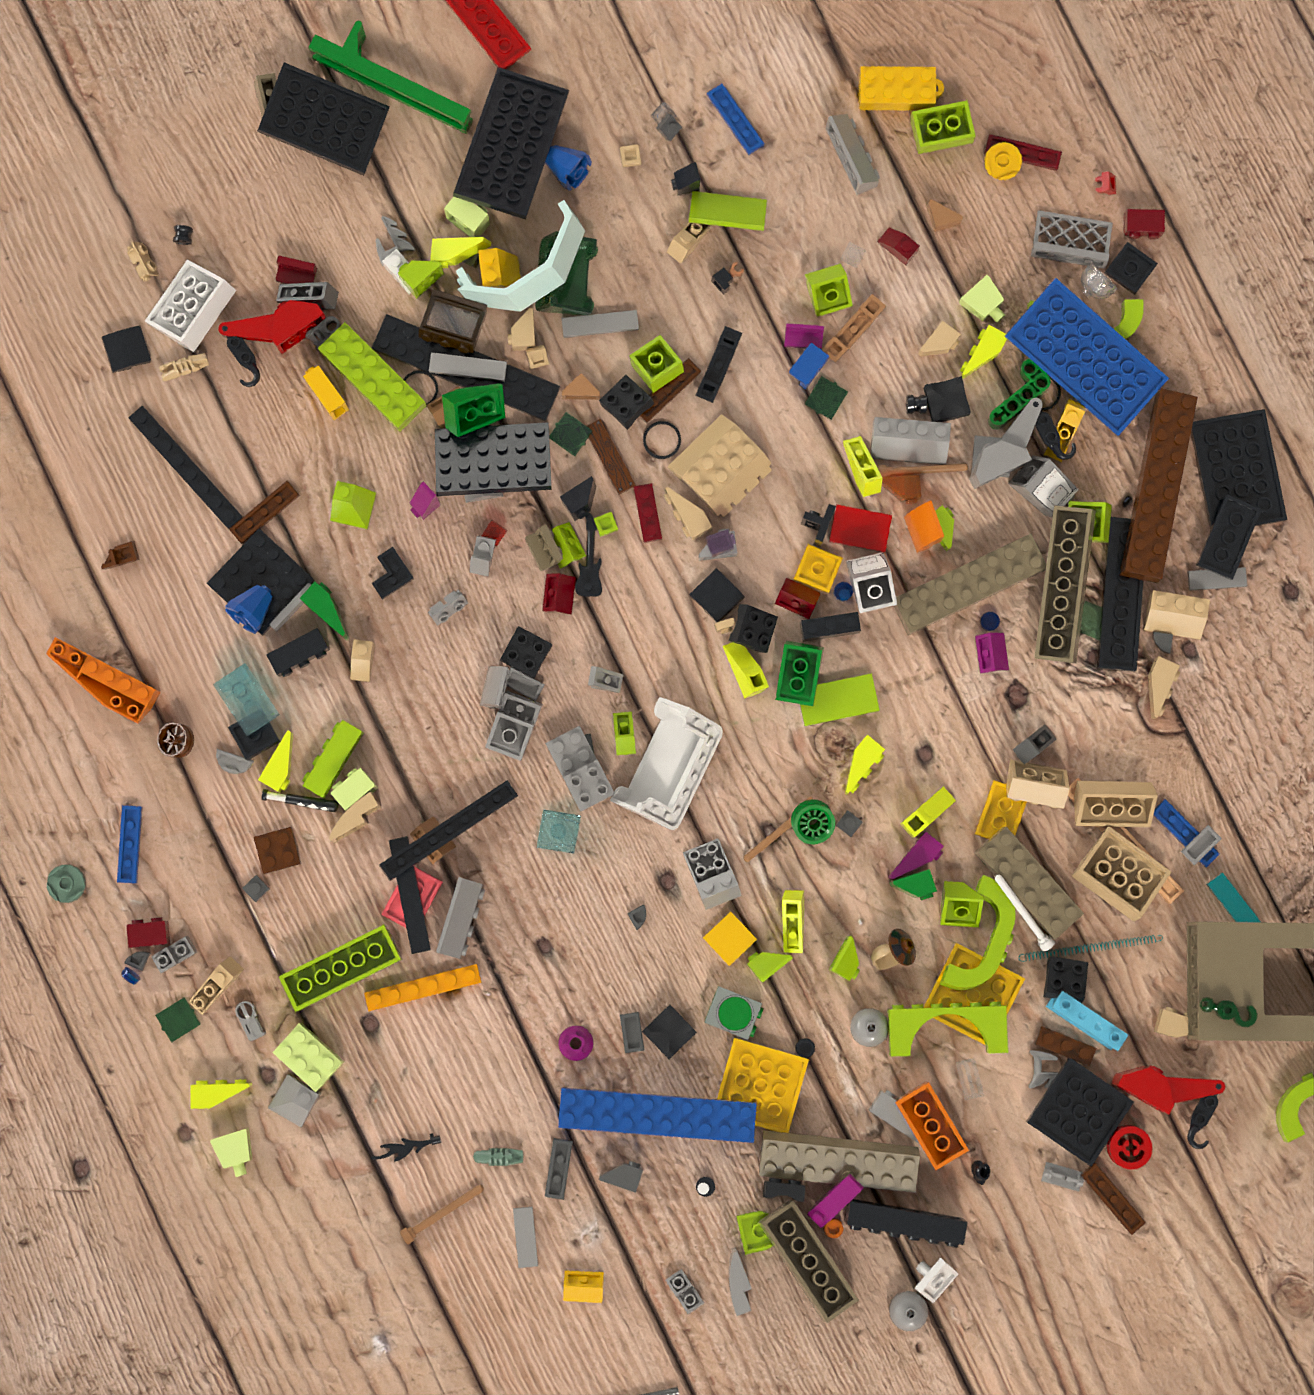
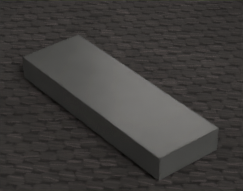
[545,1138,573,1200]

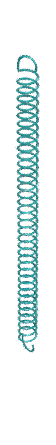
[1018,935,1163,962]

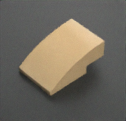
[329,792,382,843]

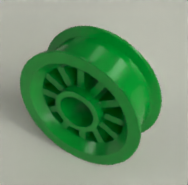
[791,799,836,845]

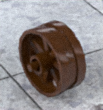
[157,722,194,758]

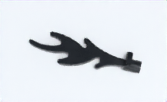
[371,1133,442,1162]

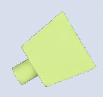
[959,275,1005,323]
[210,1128,252,1177]

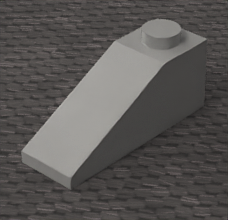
[869,1090,919,1143]

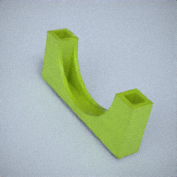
[887,1002,1008,1057]

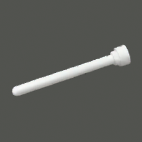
[995,875,1055,951]

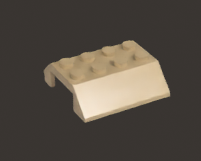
[667,414,772,518]

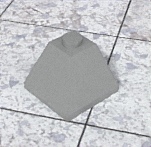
[268,1074,322,1128]

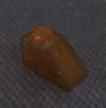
[882,474,922,504]

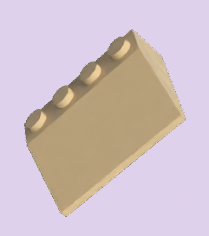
[1072,826,1171,922]

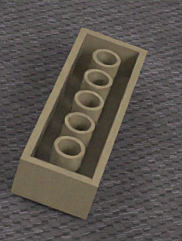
[974,827,1084,940]
[758,1200,859,1323]

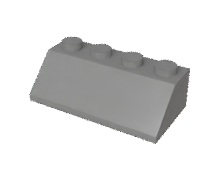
[826,114,880,195]
[870,417,951,465]
[436,877,485,959]

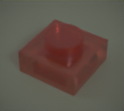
[481,520,508,547]

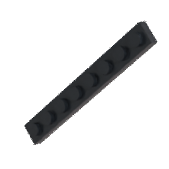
[128,405,243,529]
[379,780,518,881]

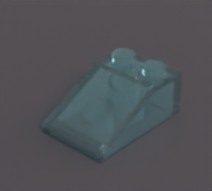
[213,663,280,736]

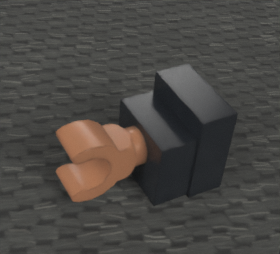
[711,262,744,295]

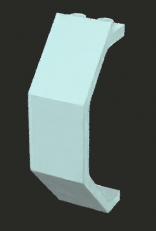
[456,200,585,312]

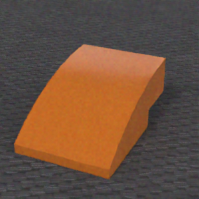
[904,500,945,553]

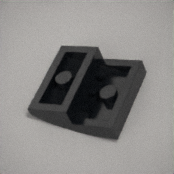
[101,325,151,373]
[689,568,745,622]

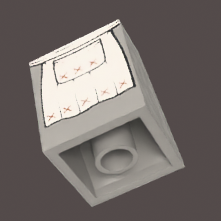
[1008,455,1079,517]
[846,552,897,613]

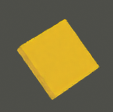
[793,544,843,594]
[703,912,757,966]

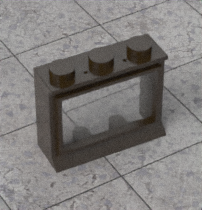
[419,289,487,354]

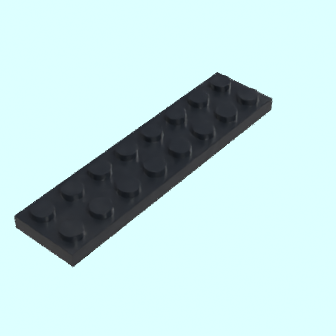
[1097,517,1144,672]

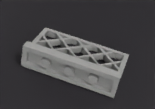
[1031,210,1112,269]

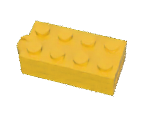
[859,66,944,111]

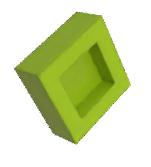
[594,512,618,537]

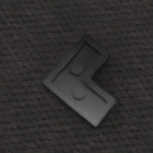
[371,547,414,600]

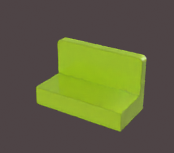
[552,522,586,569]

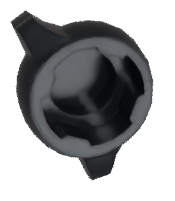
[971,1160,990,1185]

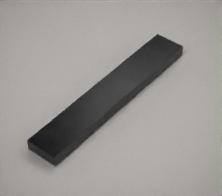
[389,836,431,954]

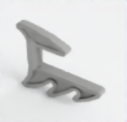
[376,216,415,266]
[1028,1050,1059,1088]

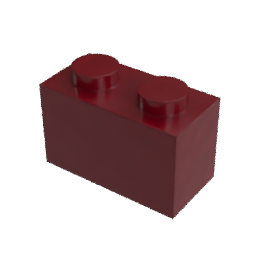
[1124,209,1165,239]
[126,917,170,948]

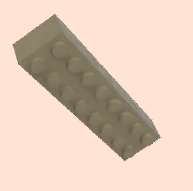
[1035,505,1096,663]
[894,534,1046,636]
[759,1130,920,1193]

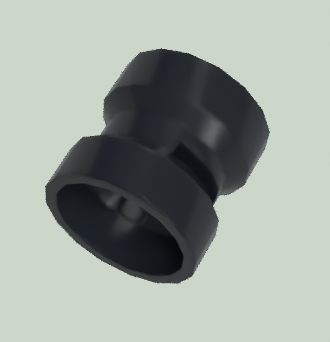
[906,395,927,414]

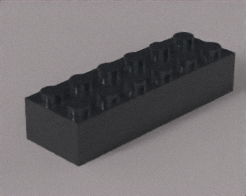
[844,1199,968,1248]

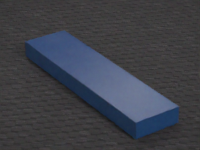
[707,83,764,155]
[1153,799,1220,868]
[117,805,143,883]

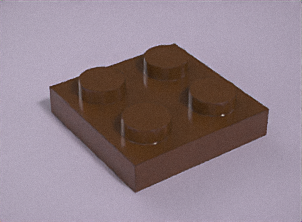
[253,827,301,874]

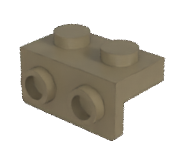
[525,525,563,571]

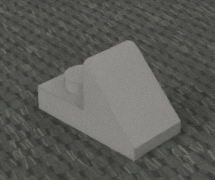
[470,535,496,577]
[588,666,623,693]

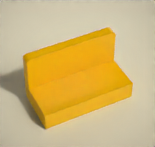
[563,1270,604,1303]

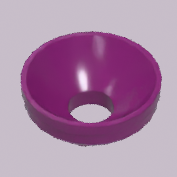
[558,1025,594,1061]

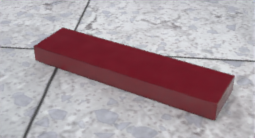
[984,134,1062,171]

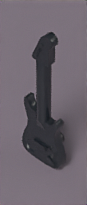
[575,513,602,597]

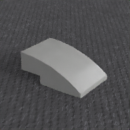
[480,666,510,709]
[485,691,543,761]
[729,1247,752,1316]

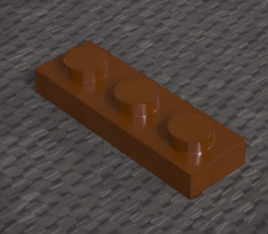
[1035,1026,1097,1066]

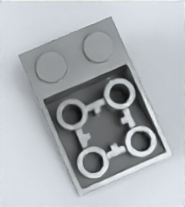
[683,839,742,910]

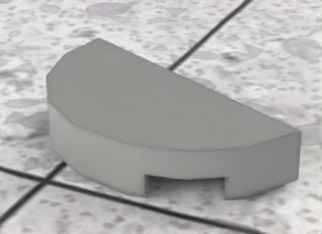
[216,749,254,774]

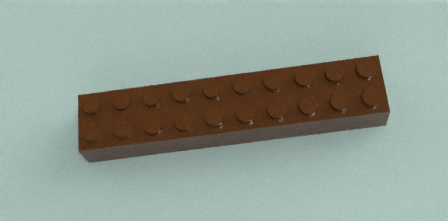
[1120,388,1198,583]

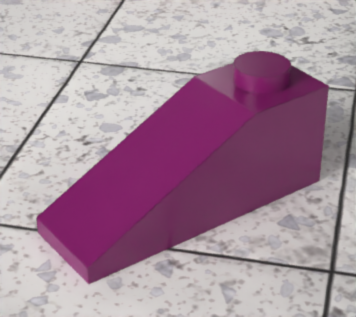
[409,481,440,520]
[888,832,944,879]
[807,1174,864,1228]

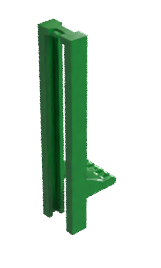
[308,20,473,134]

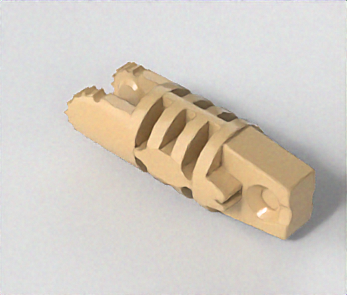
[159,353,209,382]

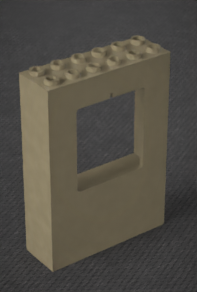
[1186,922,1314,1041]

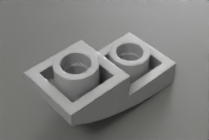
[152,936,197,973]
[665,1269,704,1315]

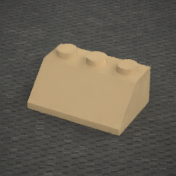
[1143,590,1210,640]
[1006,759,1070,809]

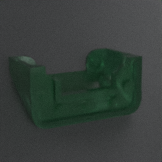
[535,231,598,315]

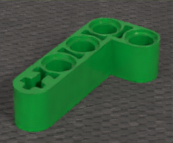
[988,359,1051,430]

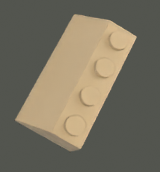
[1074,781,1158,827]

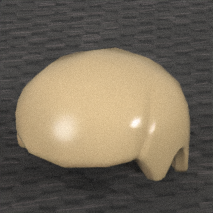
[871,944,899,970]

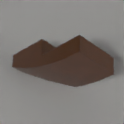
[101,541,140,570]

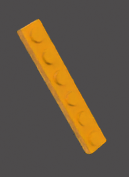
[364,964,482,1012]

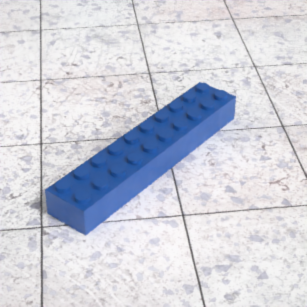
[558,1087,757,1143]

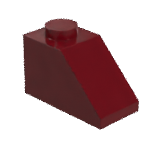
[877,227,920,266]

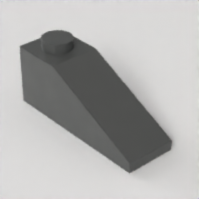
[276,282,339,310]

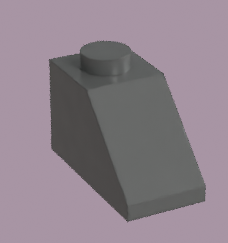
[1012,725,1057,765]
[599,1161,643,1193]

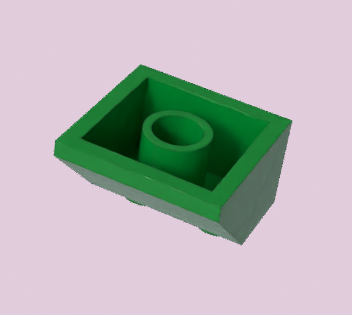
[889,869,937,900]

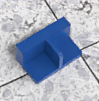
[789,343,829,389]

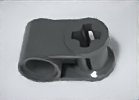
[305,316,341,351]

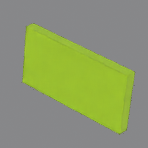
[689,191,767,231]
[800,673,880,727]

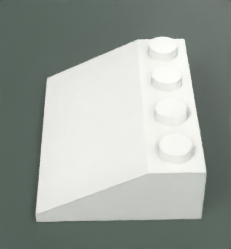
[145,260,236,352]

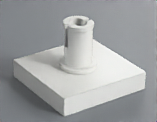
[915,1258,959,1303]

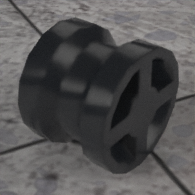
[173,225,193,245]

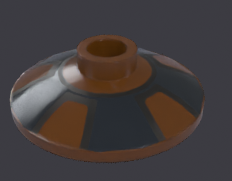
[888,929,916,966]

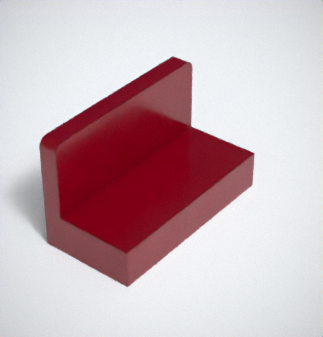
[275,255,317,284]
[542,573,576,615]
[774,578,821,619]

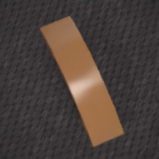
[822,294,886,363]

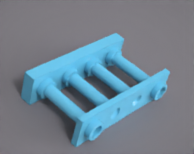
[1045,991,1128,1051]

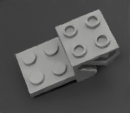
[545,726,615,812]

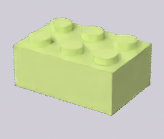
[273,1023,344,1092]

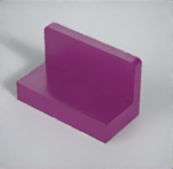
[784,323,824,350]
[975,633,1009,674]

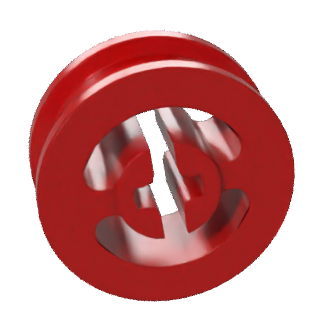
[1107,1125,1153,1170]

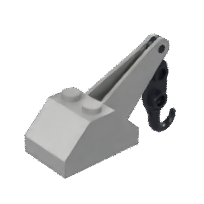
[969,398,1076,489]

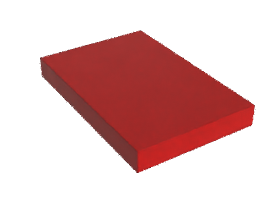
[829,504,892,553]

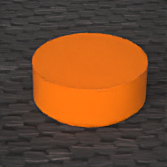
[823,1218,843,1238]

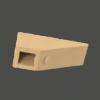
[667,222,713,263]
[664,487,712,541]
[1148,656,1180,719]
[189,956,244,1015]
[1153,1007,1188,1038]

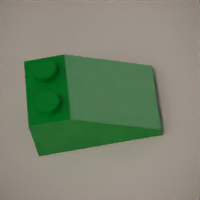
[442,384,506,437]
[299,581,349,641]
[775,641,824,706]

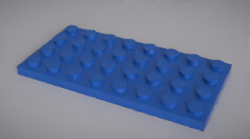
[1004,278,1169,436]

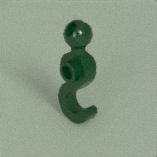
[1200,997,1257,1027]

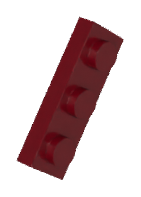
[633,483,662,543]

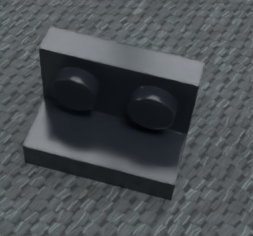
[801,504,836,548]

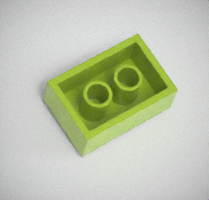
[910,100,976,154]

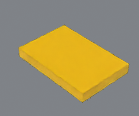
[974,780,1027,839]

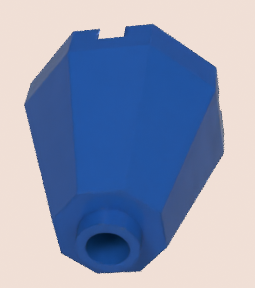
[545,145,592,191]
[225,585,272,634]

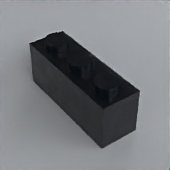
[800,612,861,642]
[266,628,330,678]

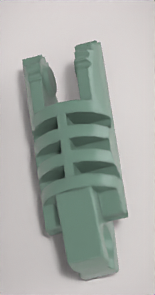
[473,1148,524,1166]

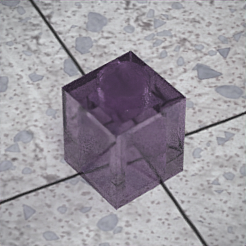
[705,529,736,557]

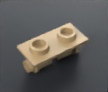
[127,241,159,282]

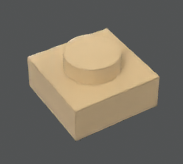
[620,145,641,167]
[526,345,549,369]
[714,618,735,634]

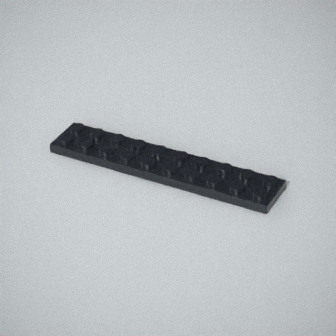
[372,314,561,422]

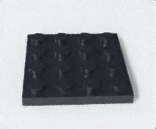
[206,528,315,636]
[1026,1057,1134,1166]

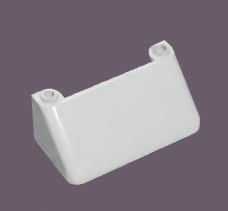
[610,697,723,830]

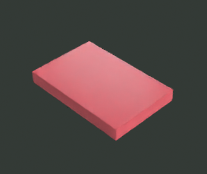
[381,866,443,928]

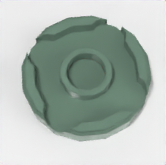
[47,865,86,903]

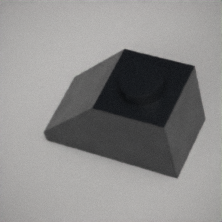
[671,162,700,196]
[560,476,597,521]

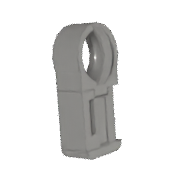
[235,1001,266,1041]

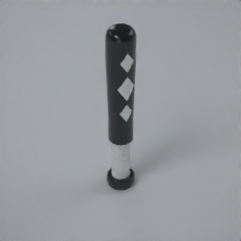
[261,789,339,812]

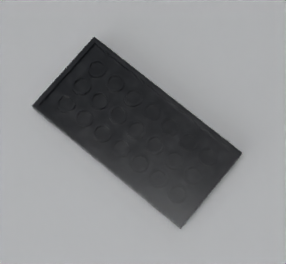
[453,67,569,220]

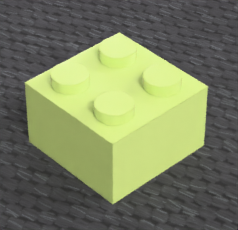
[444,197,490,237]
[331,768,378,811]

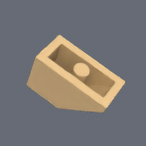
[508,308,535,351]
[918,321,961,356]
[350,639,375,682]

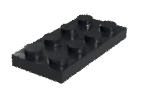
[1196,494,1262,580]

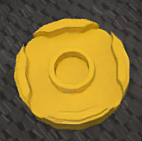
[984,142,1022,180]

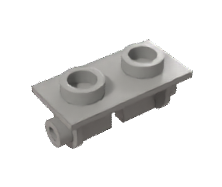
[428,590,468,626]
[1041,1162,1084,1191]

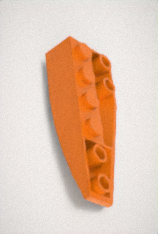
[46,637,160,724]

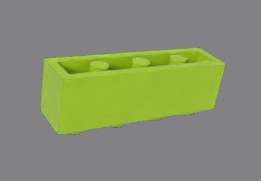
[302,720,364,799]

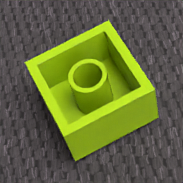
[629,335,684,393]

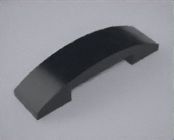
[695,326,743,403]

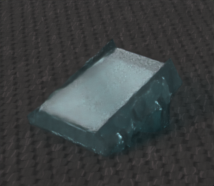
[537,810,581,854]

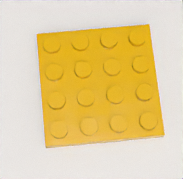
[923,943,1025,1045]
[717,1038,809,1133]

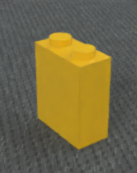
[303,365,349,421]

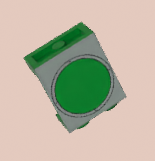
[704,986,764,1040]

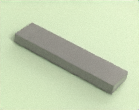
[562,310,639,338]
[429,353,507,382]

